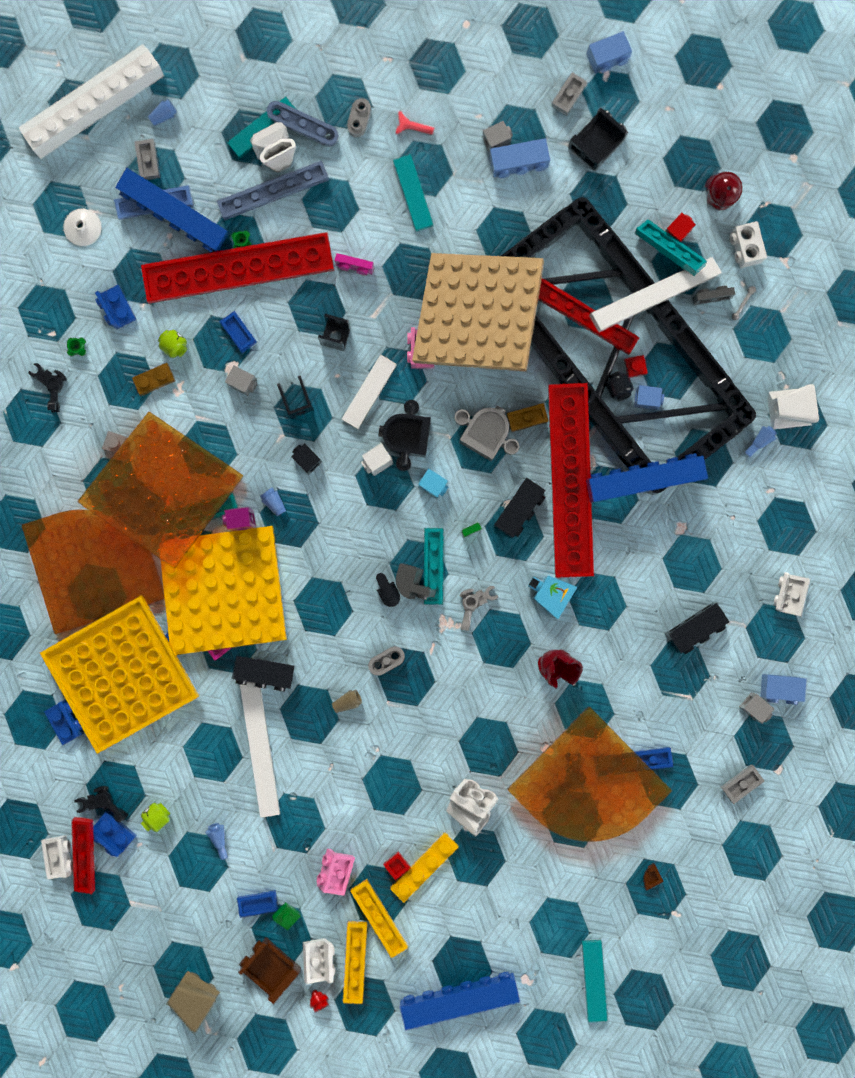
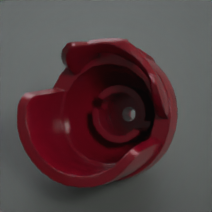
[705,172,743,211]
[538,649,583,689]

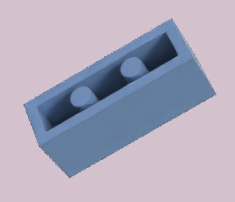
[489,138,550,178]

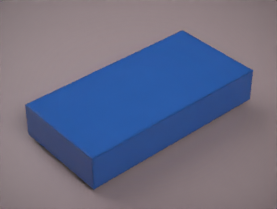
[219,311,257,353]
[237,890,279,918]

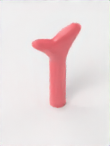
[396,111,434,135]

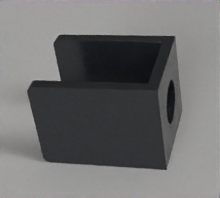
[318,314,351,351]
[277,376,314,419]

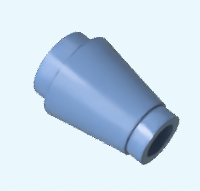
[148,99,177,126]
[260,487,286,516]

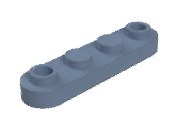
[267,101,338,146]

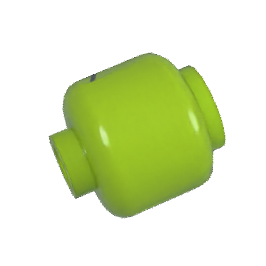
[158,330,187,358]
[141,802,171,832]

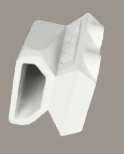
[250,122,296,173]
[767,384,819,429]
[446,779,498,836]

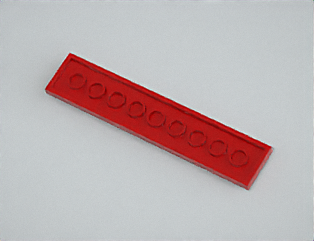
[141,232,334,304]
[548,383,594,578]

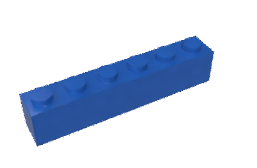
[115,167,229,252]
[586,453,708,503]
[400,972,520,1031]

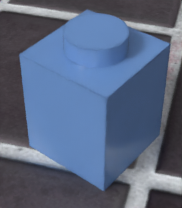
[634,385,664,410]

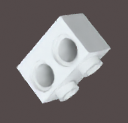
[730,221,767,268]

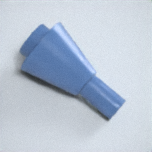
[745,426,777,457]
[205,823,228,860]

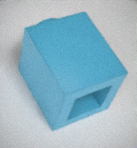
[418,468,449,498]

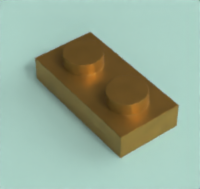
[132,363,176,396]
[506,403,549,432]

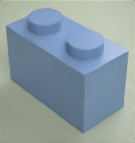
[586,31,632,74]
[760,674,807,705]

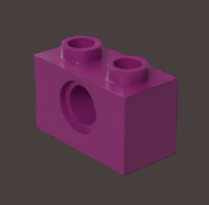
[222,507,256,531]

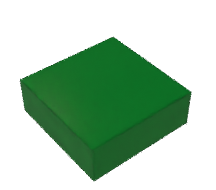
[461,523,482,538]

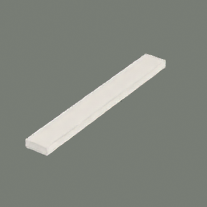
[589,257,722,332]
[240,682,280,818]

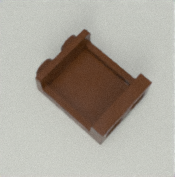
[238,937,301,1005]

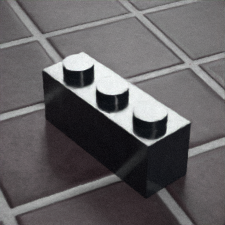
[493,478,546,539]
[665,602,730,654]
[231,656,295,692]

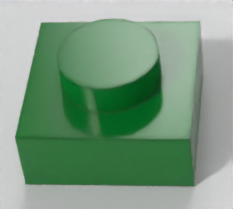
[272,902,301,931]

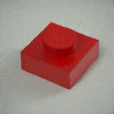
[624,355,648,378]
[383,851,411,880]

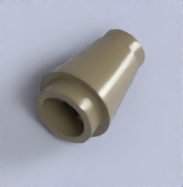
[332,690,362,713]

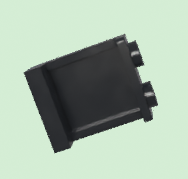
[568,107,628,172]

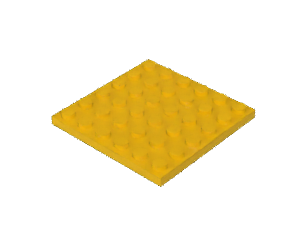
[158,526,287,655]
[40,595,199,754]

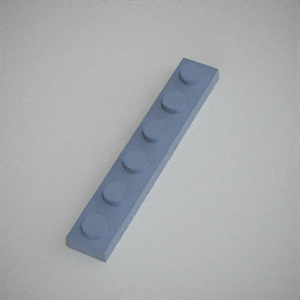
[217,160,329,221]

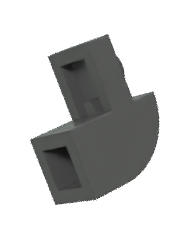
[396,563,436,600]

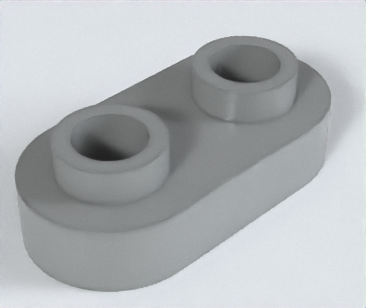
[347,98,371,137]
[368,646,405,675]

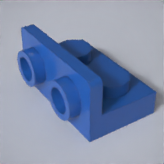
[95,285,137,329]
[44,700,85,745]
[93,810,137,857]

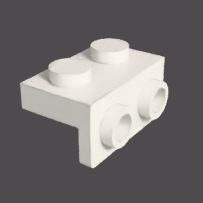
[774,572,810,617]
[41,835,73,880]
[303,938,335,984]

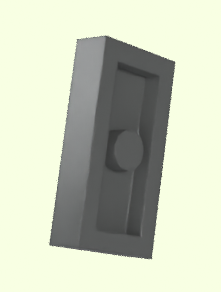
[692,286,735,305]

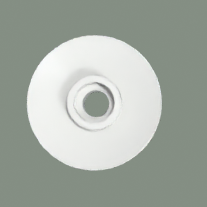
[64,209,102,246]

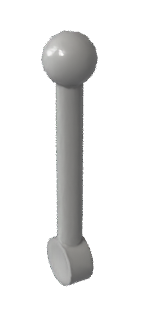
[732,286,756,320]

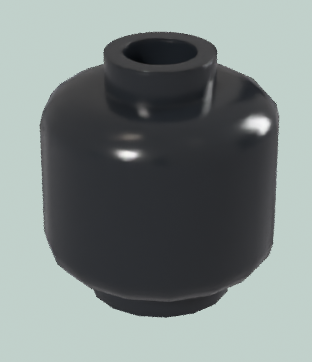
[606,371,634,401]

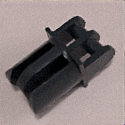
[376,573,400,607]

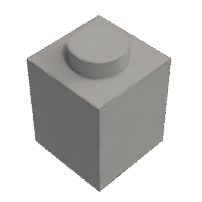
[482,121,513,153]
[225,365,257,396]
[739,692,774,724]

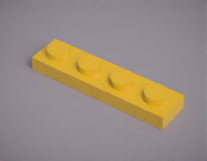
[390,832,459,903]
[350,879,408,958]
[343,921,367,1004]

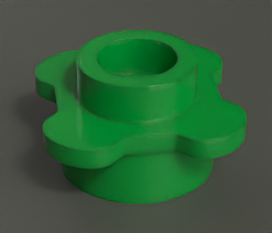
[231,231,252,248]
[67,337,86,357]

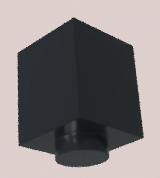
[291,443,322,475]

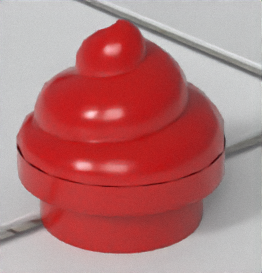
[309,990,329,1012]

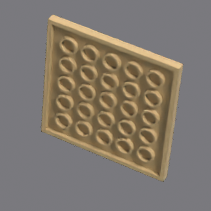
[412,253,544,372]

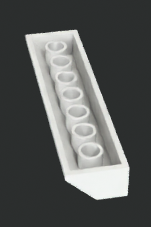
[19,44,164,159]

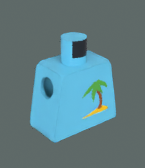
[528,576,577,619]

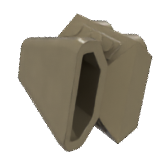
[167,971,220,1033]

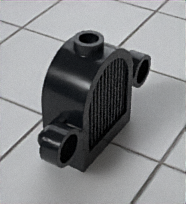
[378,400,431,472]

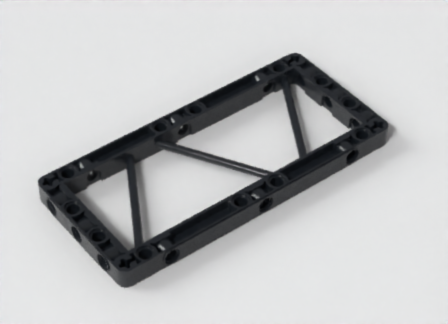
[501,197,756,495]

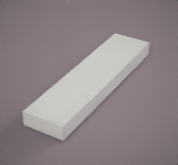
[342,354,397,429]

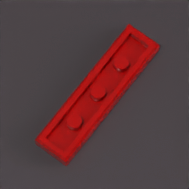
[72,817,95,894]

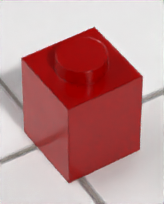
[665,212,696,242]

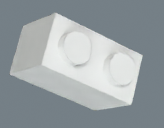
[361,443,393,476]

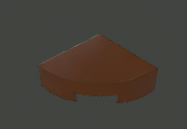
[643,863,664,891]

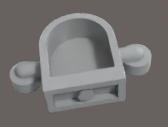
[454,406,519,462]

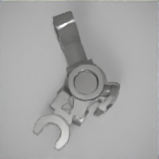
[460,586,498,631]

